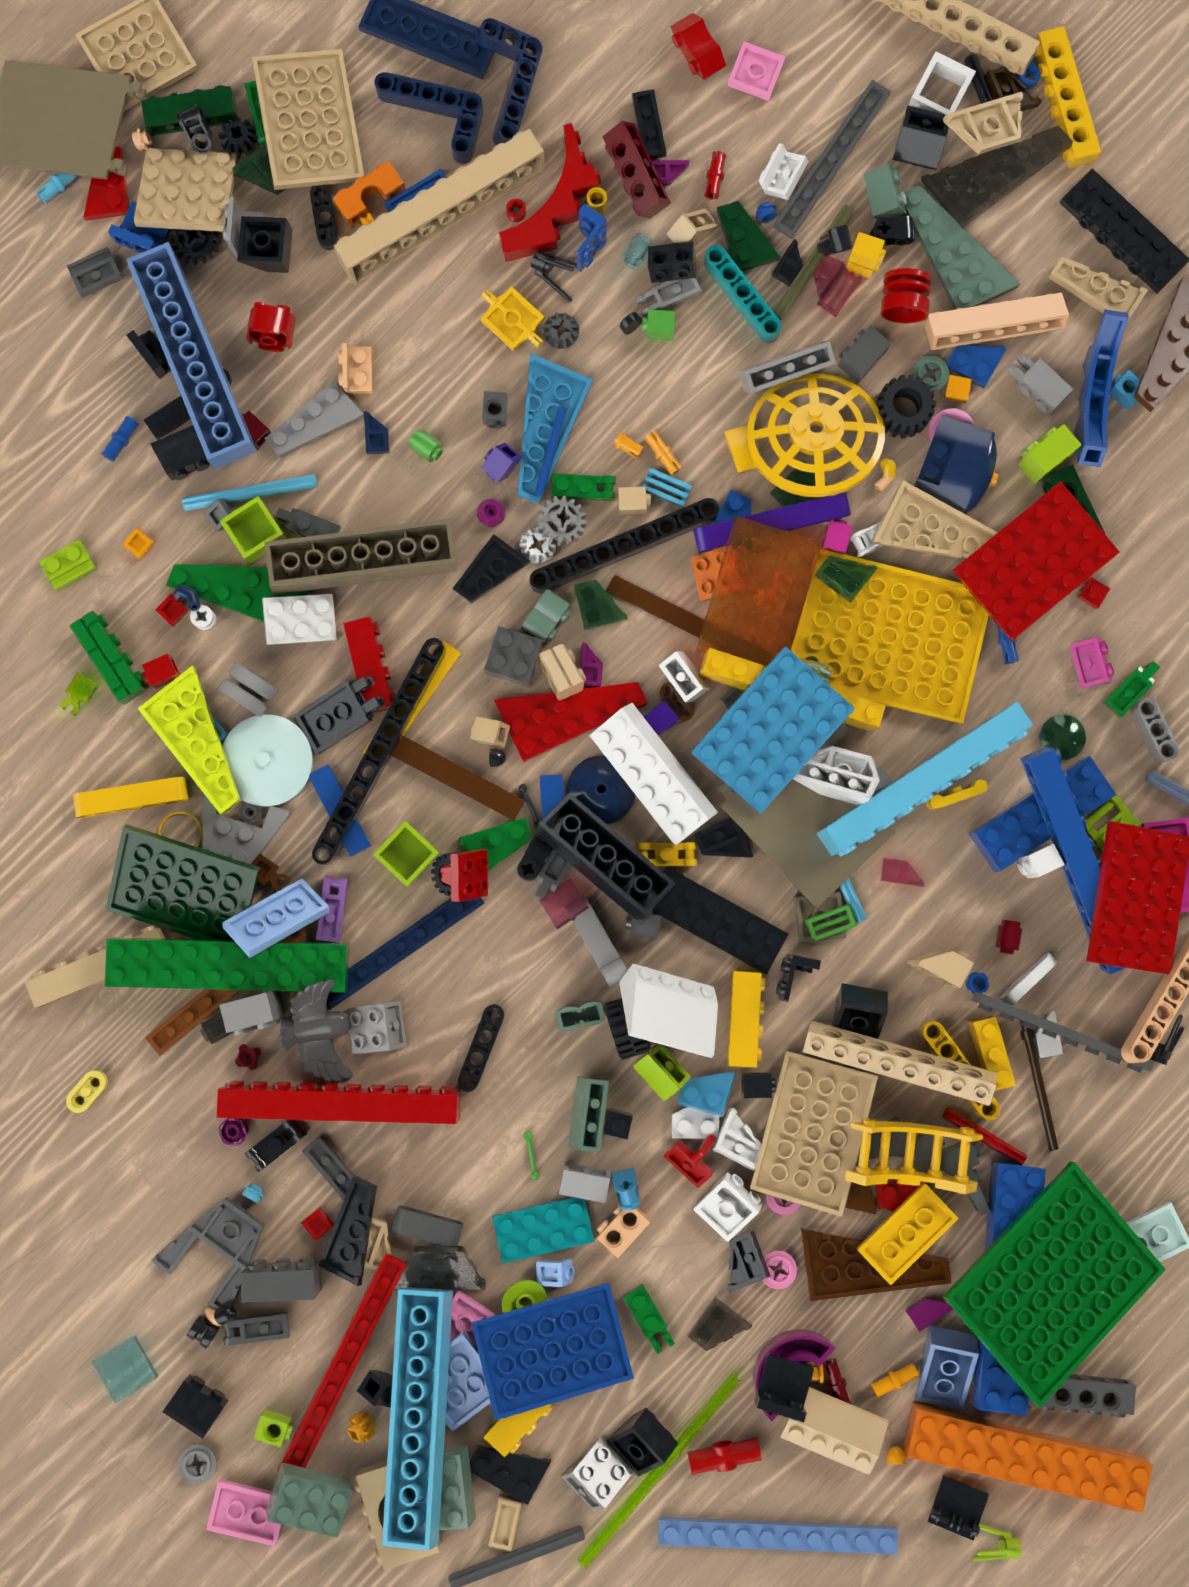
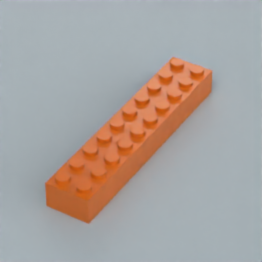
[902,1402,1153,1513]

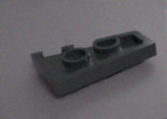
[452,534,531,604]
[469,1445,551,1505]

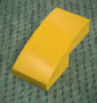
[724,425,757,474]

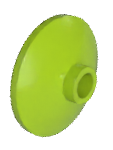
[501,1280,548,1313]

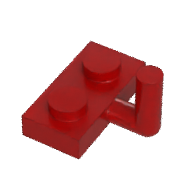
[663,1134,716,1188]

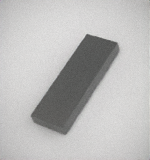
[302,1135,356,1200]

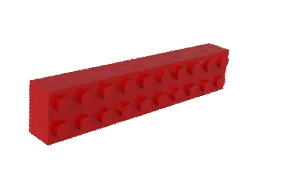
[216,1081,461,1124]

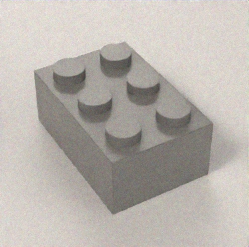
[219,991,286,1036]

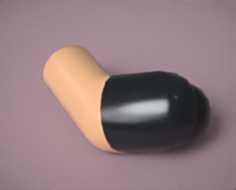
[203,1306,237,1326]

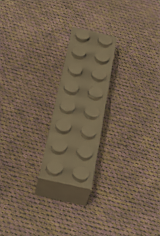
[265,519,457,595]

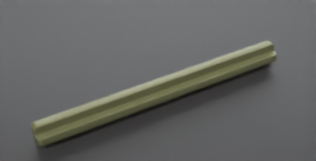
[774,205,853,320]

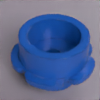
[756,202,777,223]
[966,972,989,994]

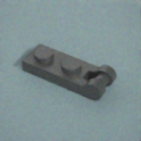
[222,1312,290,1346]

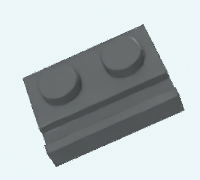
[67,247,123,298]

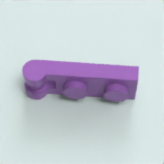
[316,875,349,942]

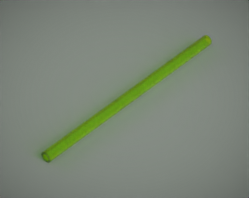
[578,1374,741,1568]

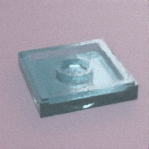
[92,1335,158,1403]

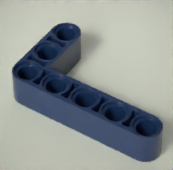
[476,18,543,145]
[374,72,483,164]

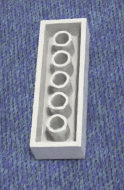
[589,703,718,846]

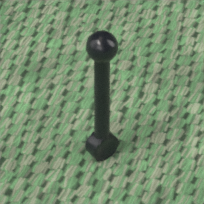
[518,784,541,829]

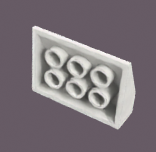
[619,964,718,1058]

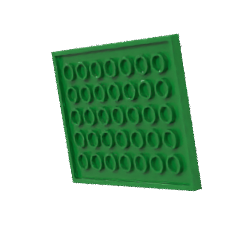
[942,1161,1166,1408]

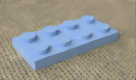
[222,879,329,958]

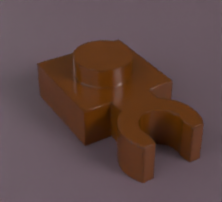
[251,853,291,891]

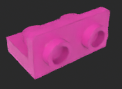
[1070,637,1114,689]

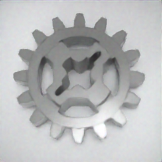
[536,496,587,546]

